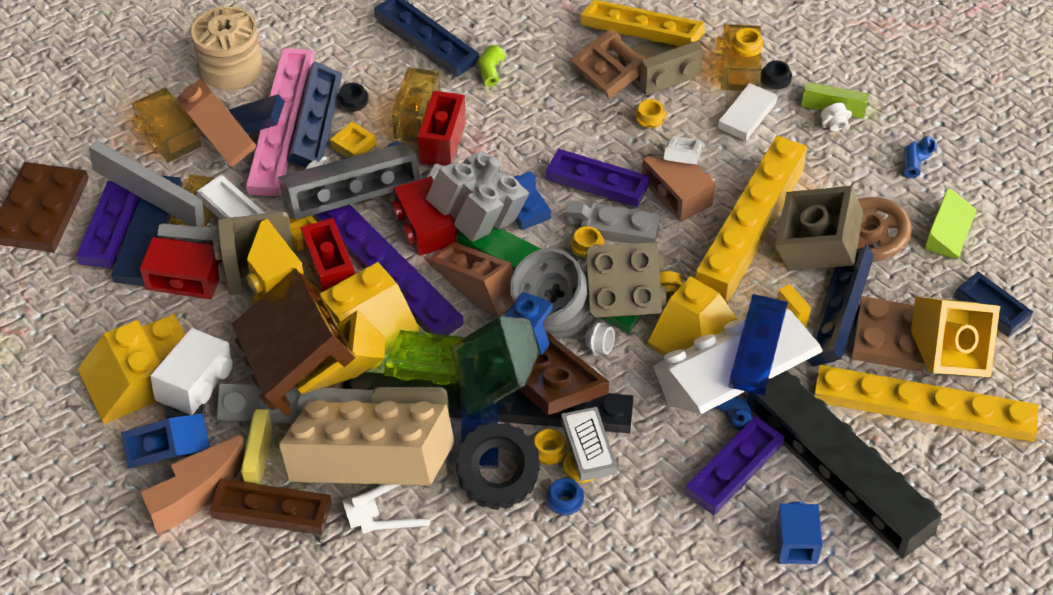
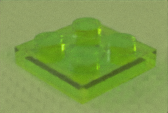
[384,330,470,385]

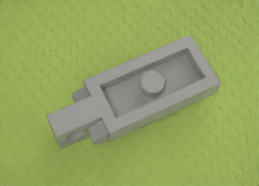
[566,203,661,244]

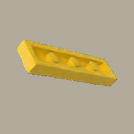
[580,0,705,47]

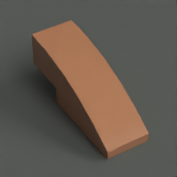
[140,434,246,535]

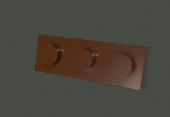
[209,478,332,535]

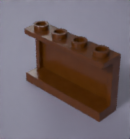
[232,268,356,416]

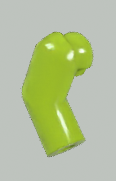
[477,45,505,86]

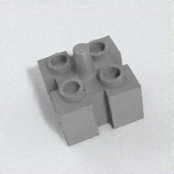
[426,151,529,242]

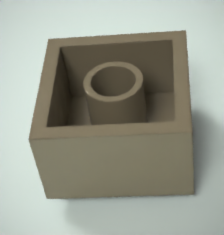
[775,186,864,270]

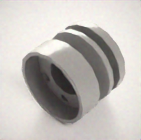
[510,248,594,338]

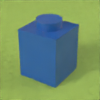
[776,501,823,564]

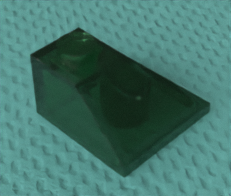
[450,316,540,415]

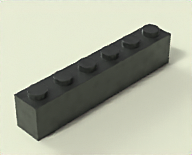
[747,370,942,559]

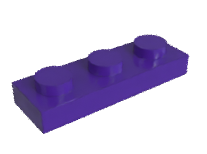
[546,148,650,208]
[76,181,140,269]
[685,416,785,516]

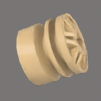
[191,6,263,90]

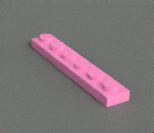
[246,48,314,197]

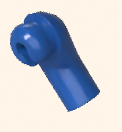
[903,136,937,178]
[714,396,754,431]

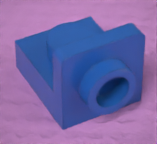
[514,171,551,230]
[503,292,553,355]

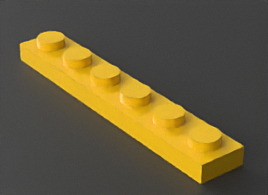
[814,365,1039,442]

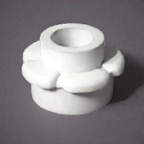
[820,103,852,131]
[585,322,615,357]

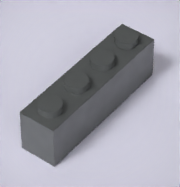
[278,143,421,220]

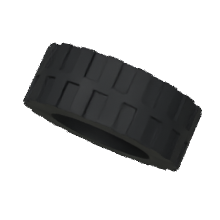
[456,421,540,510]

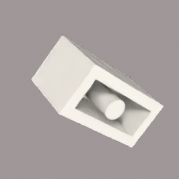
[151,328,233,415]

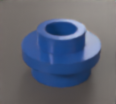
[546,478,584,515]

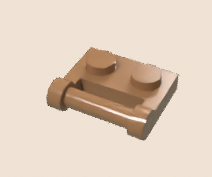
[570,30,647,99]

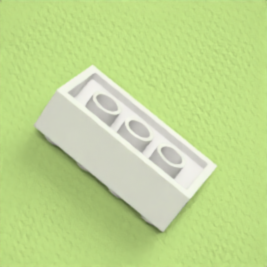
[653,304,822,414]

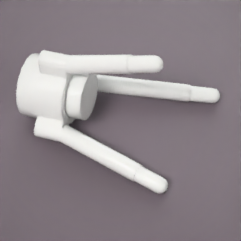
[342,484,430,534]

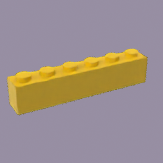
[695,135,807,305]

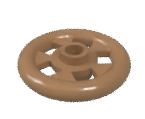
[857,197,912,262]

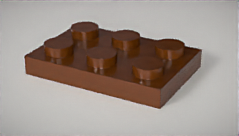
[0,162,89,253]
[487,332,609,415]

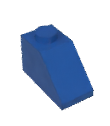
[121,413,210,469]

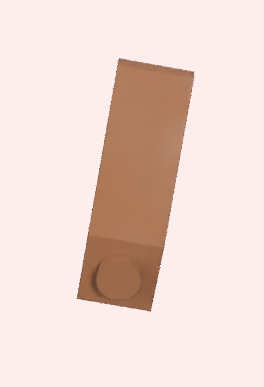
[176,78,257,167]
[428,242,514,316]

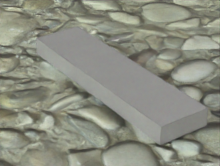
[89,141,204,227]

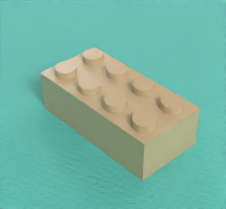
[279,400,455,486]

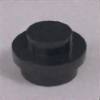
[760,60,792,89]
[337,83,369,112]

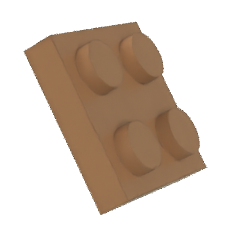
[851,296,925,372]

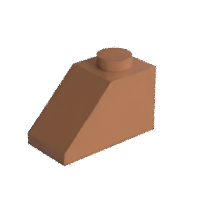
[642,156,715,222]

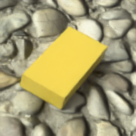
[241,409,273,485]

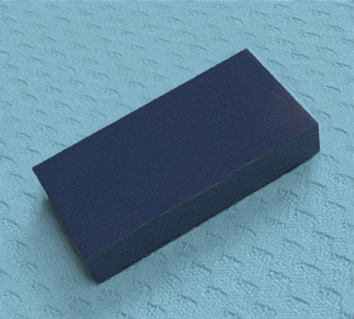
[229,94,285,134]
[954,271,1033,337]

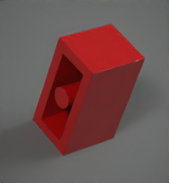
[418,90,466,166]
[391,176,456,256]
[300,218,355,293]
[140,237,222,300]

